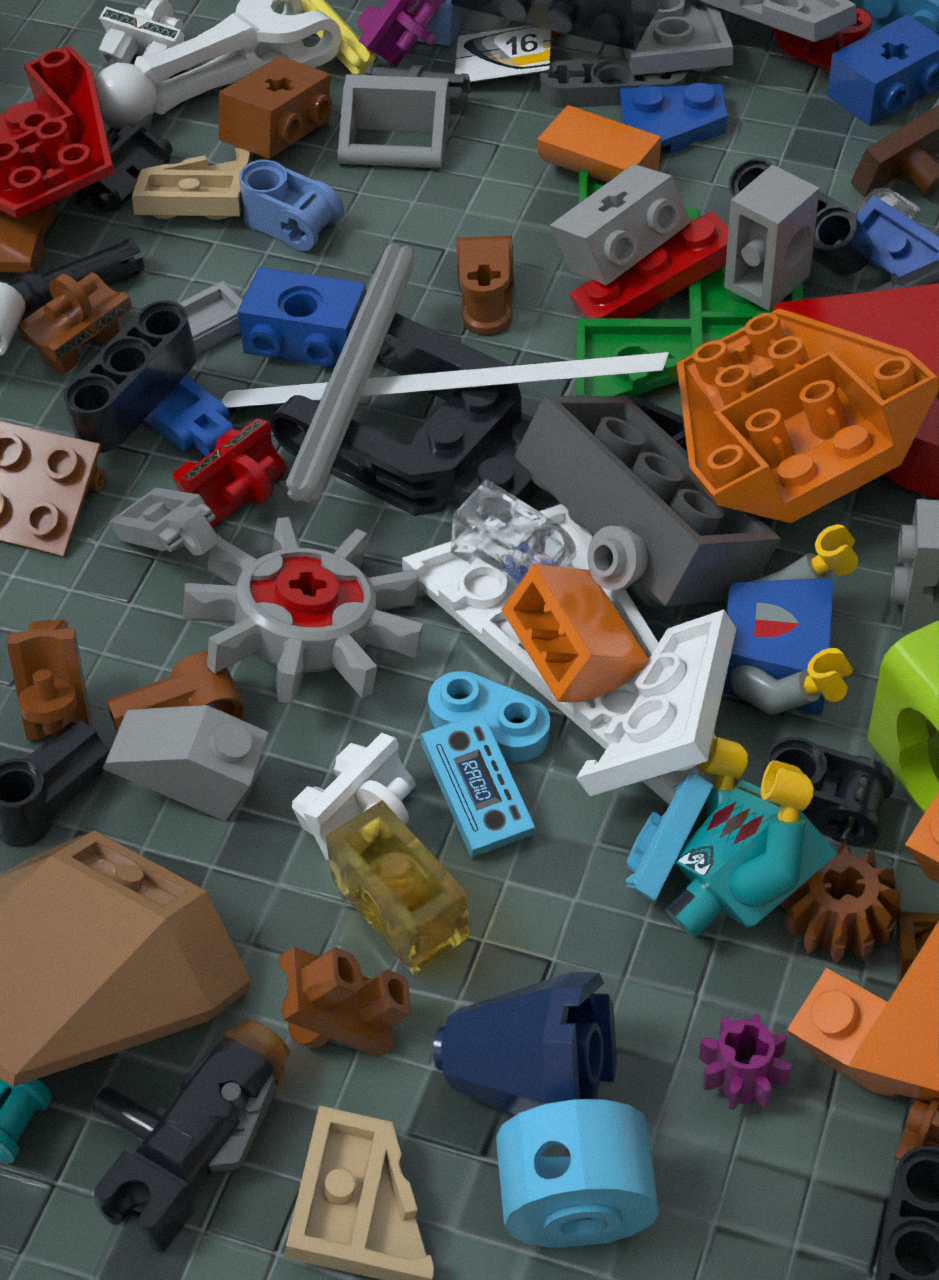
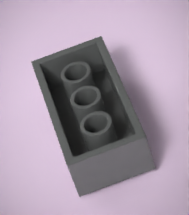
[514,396,781,607]

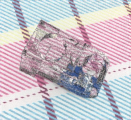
[451,479,577,585]

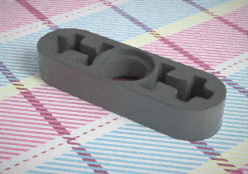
[540,58,687,108]

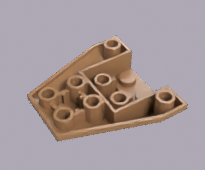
[0,830,251,1087]

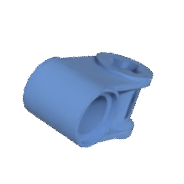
[239,160,344,251]

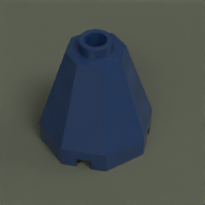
[433,972,617,1115]

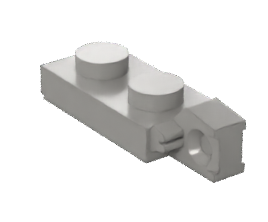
[109,487,222,555]

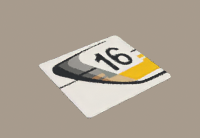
[455,25,551,82]

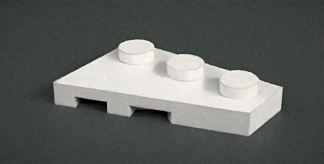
[576,609,737,796]

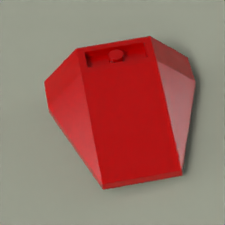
[0,45,115,219]

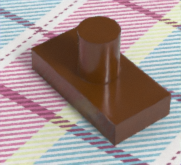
[850,105,939,197]

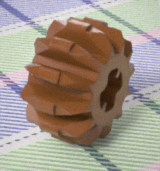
[780,840,902,965]

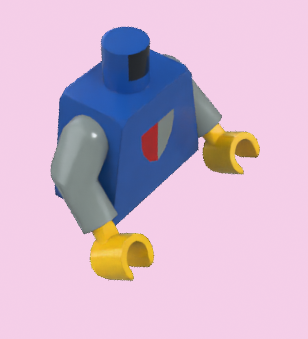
[687,524,858,715]

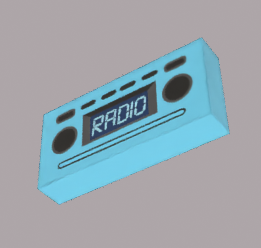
[420,711,535,858]

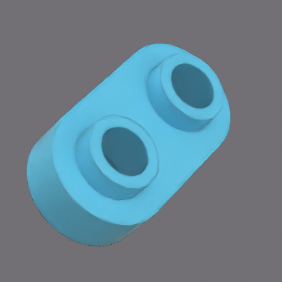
[428,671,550,762]

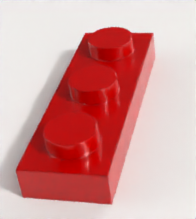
[569,211,729,319]

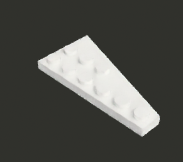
[402,504,738,805]

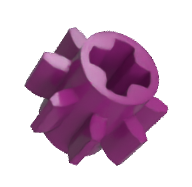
[699,1014,791,1110]

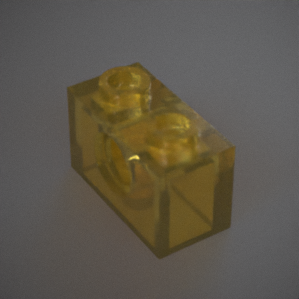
[325,800,469,975]

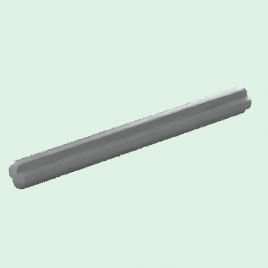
[286,243,415,504]

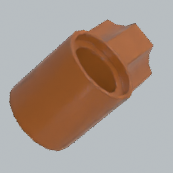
[106,651,246,734]

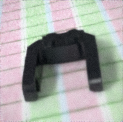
[270,313,539,524]

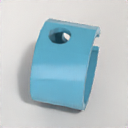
[496,1099,660,1248]

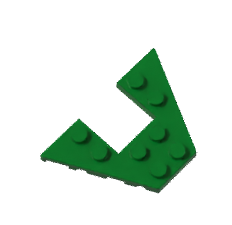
[576,171,803,396]

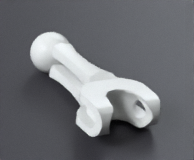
[95,0,341,130]

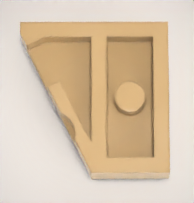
[132,148,253,220]
[284,1105,434,1280]

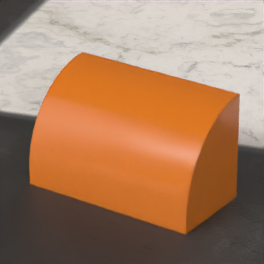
[537,105,661,183]
[501,563,649,702]

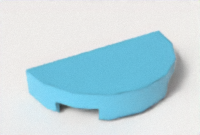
[625,772,713,901]

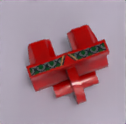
[173,418,288,528]

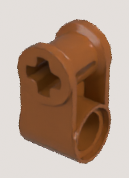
[456,235,514,335]

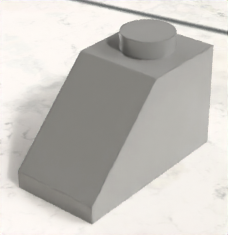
[103,705,269,821]

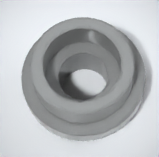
[587,526,648,590]

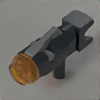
[93,1019,290,1252]

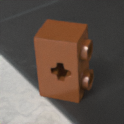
[219,56,332,159]

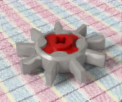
[183,517,424,704]

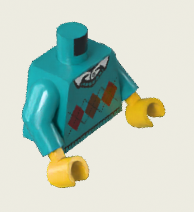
[665,737,837,939]

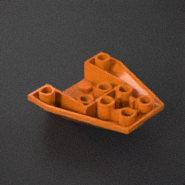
[676,308,939,523]

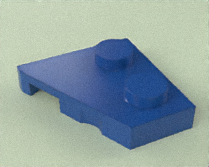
[620,83,727,154]

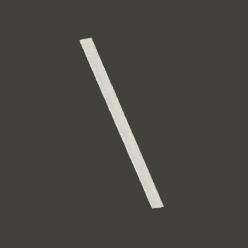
[221,352,669,408]

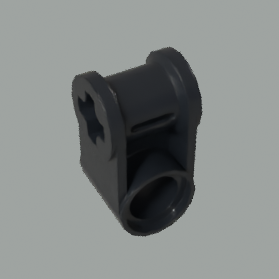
[760,737,895,847]

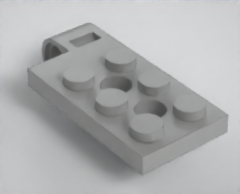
[623,0,733,76]

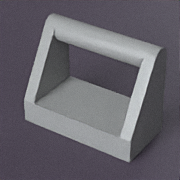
[338,74,451,169]

